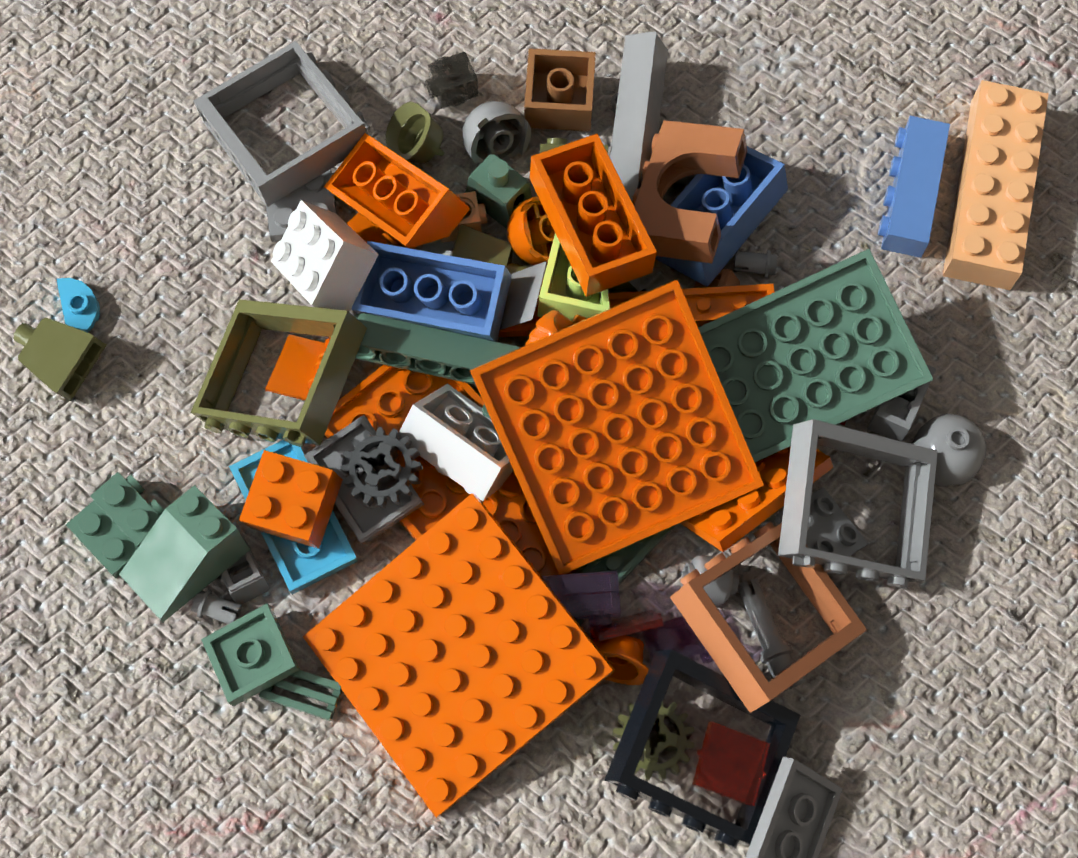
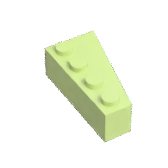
[537,233,610,321]

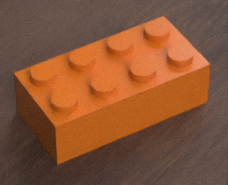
[530,133,657,297]

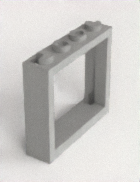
[193,41,370,207]
[778,419,938,588]

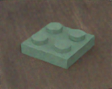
[201,603,300,707]

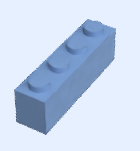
[878,116,950,258]

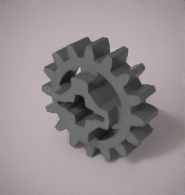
[340,427,423,509]

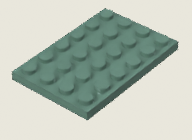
[698,249,934,463]

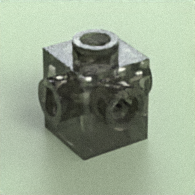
[425,52,479,109]

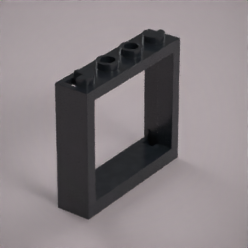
[604,649,801,849]

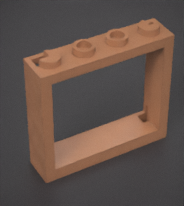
[670,522,867,713]

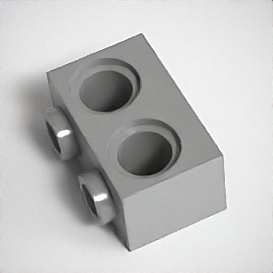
[867,364,936,441]

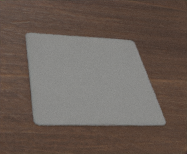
[500,261,547,330]

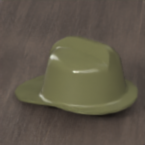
[385,102,445,164]

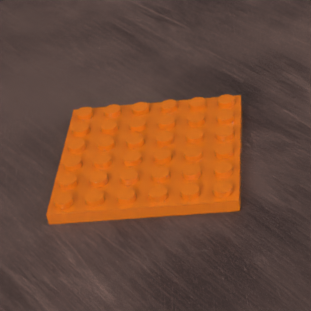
[470,280,764,576]
[303,493,615,818]

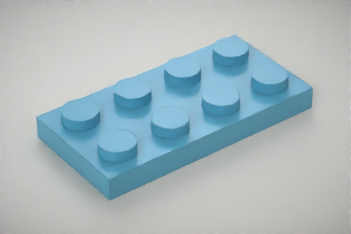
[229,440,358,595]

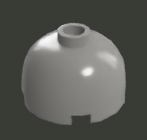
[462,101,531,166]
[912,414,986,487]

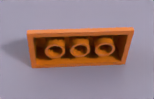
[324,133,470,249]

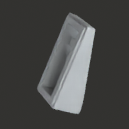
[221,522,270,604]

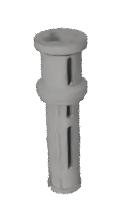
[737,579,805,692]

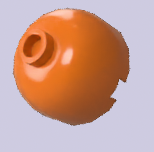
[507,196,555,265]

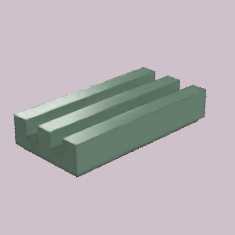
[259,670,342,721]

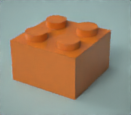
[239,450,343,549]

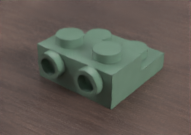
[66,472,164,578]

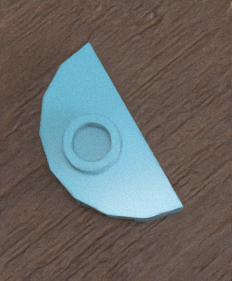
[56,278,100,332]

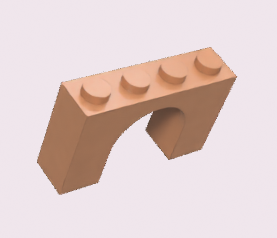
[633,120,747,264]

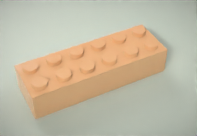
[942,80,1049,290]

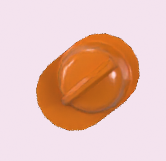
[592,633,649,685]

